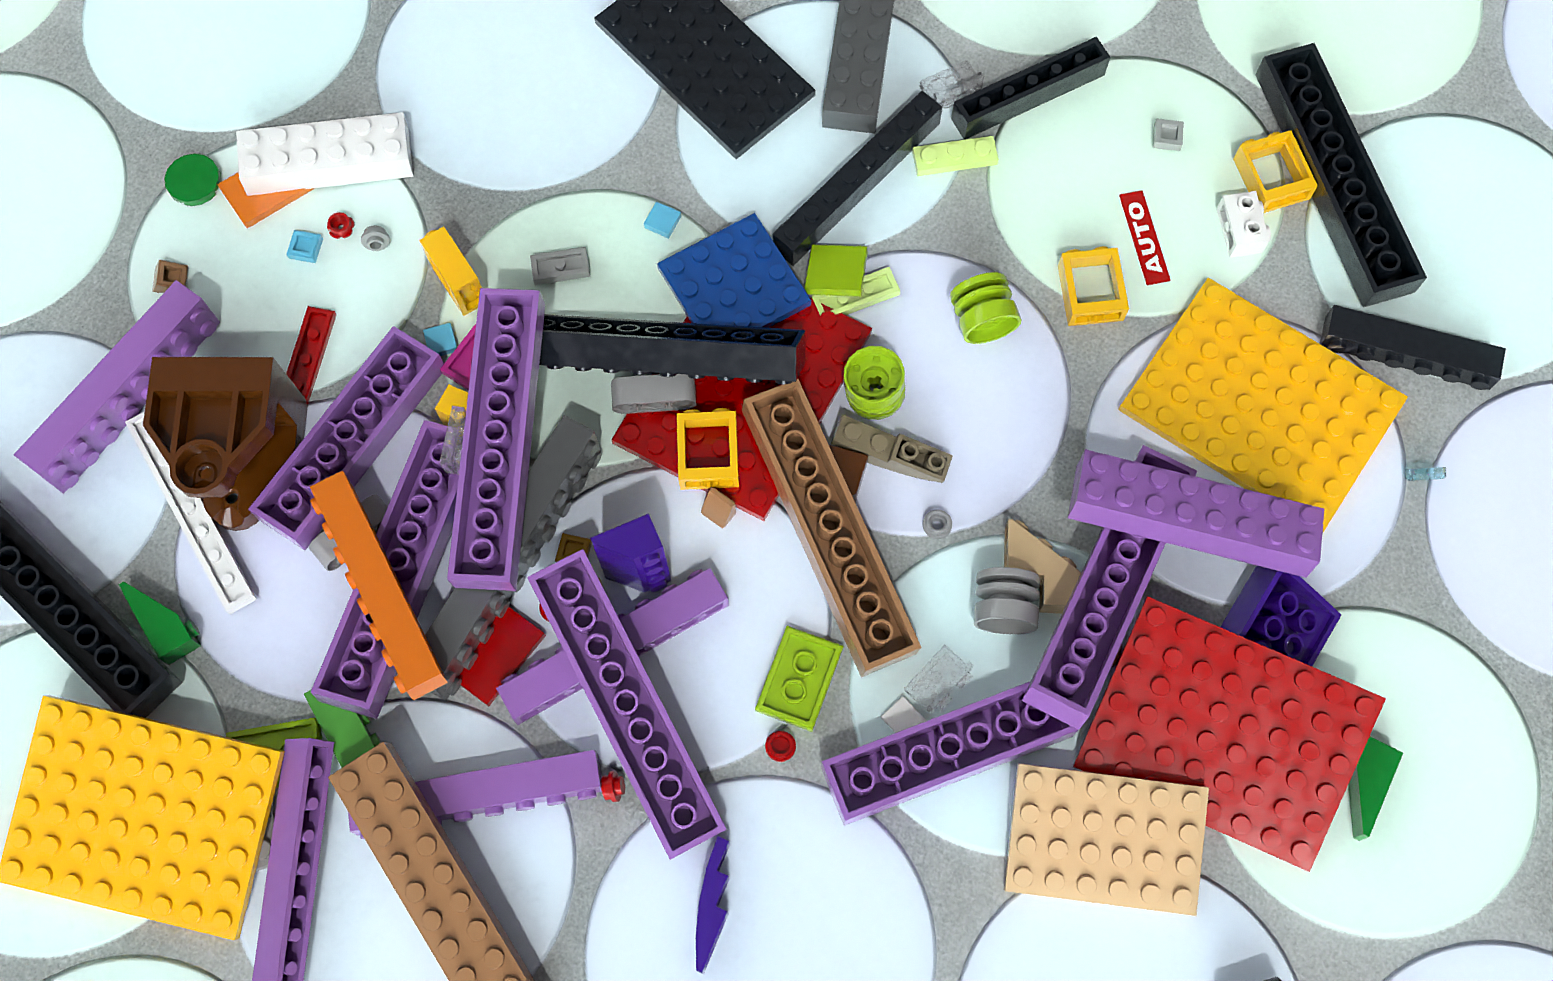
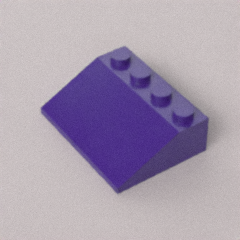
[1220,566,1342,666]

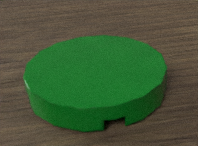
[164,153,222,206]

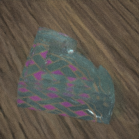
[1405,467,1447,481]

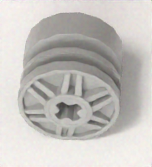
[974,567,1040,634]

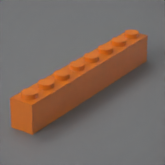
[310,470,448,700]

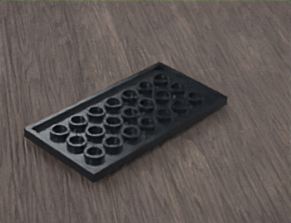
[594,0,816,159]

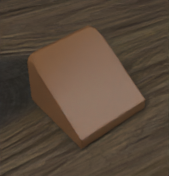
[152,260,188,293]
[701,487,736,528]

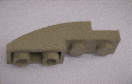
[831,415,953,483]

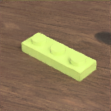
[912,136,999,176]
[811,267,900,316]

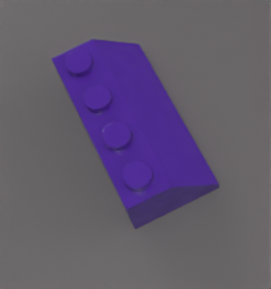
[590,513,671,593]

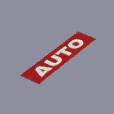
[1119,190,1171,286]

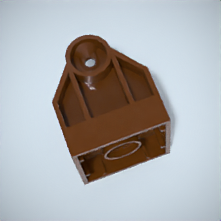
[143,357,308,531]

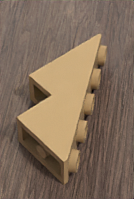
[1004,519,1081,614]

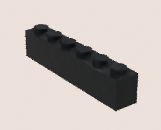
[951,36,1110,140]
[1320,305,1506,390]

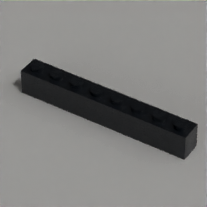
[773,91,943,266]

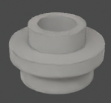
[361,225,390,251]
[923,510,952,539]

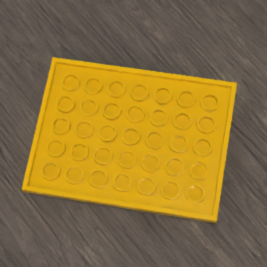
[1118,277,1408,532]
[0,695,285,940]

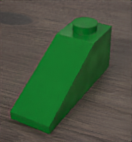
[118,581,201,665]
[1348,737,1403,841]

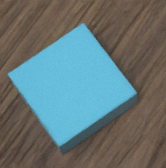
[644,201,681,239]
[286,230,323,263]
[423,323,457,356]

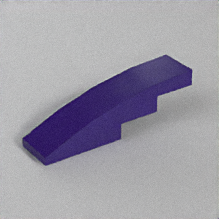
[695,836,730,974]

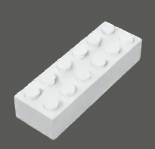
[236,112,413,196]

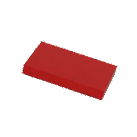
[458,607,546,707]

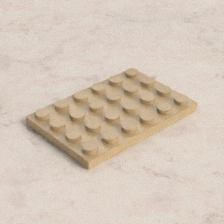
[1004,763,1209,916]

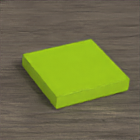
[805,245,868,297]

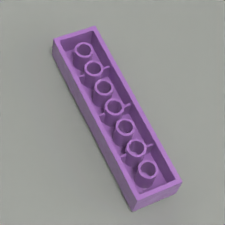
[13,280,220,494]
[248,326,444,550]
[1068,449,1324,578]
[821,682,1078,826]

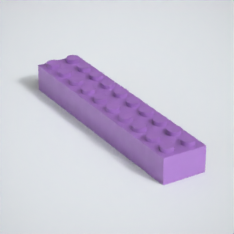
[447,288,545,591]
[311,420,464,719]
[1022,445,1197,730]
[527,549,726,860]

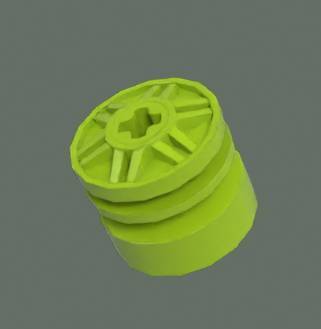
[950,272,1022,344]
[844,346,905,420]

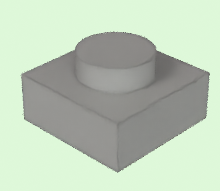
[1153,119,1184,151]

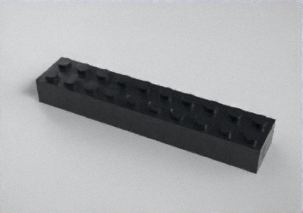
[1255,43,1427,308]
[539,314,806,385]
[0,501,183,718]

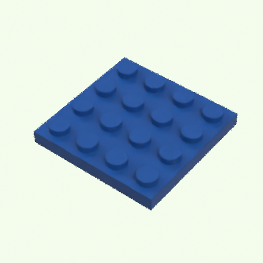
[657,213,811,328]

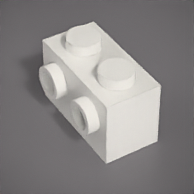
[1217,191,1271,258]

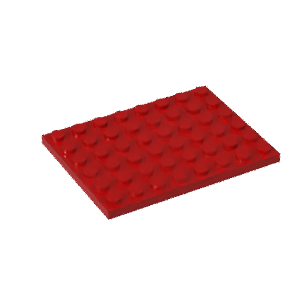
[612,298,872,521]
[1073,596,1386,872]

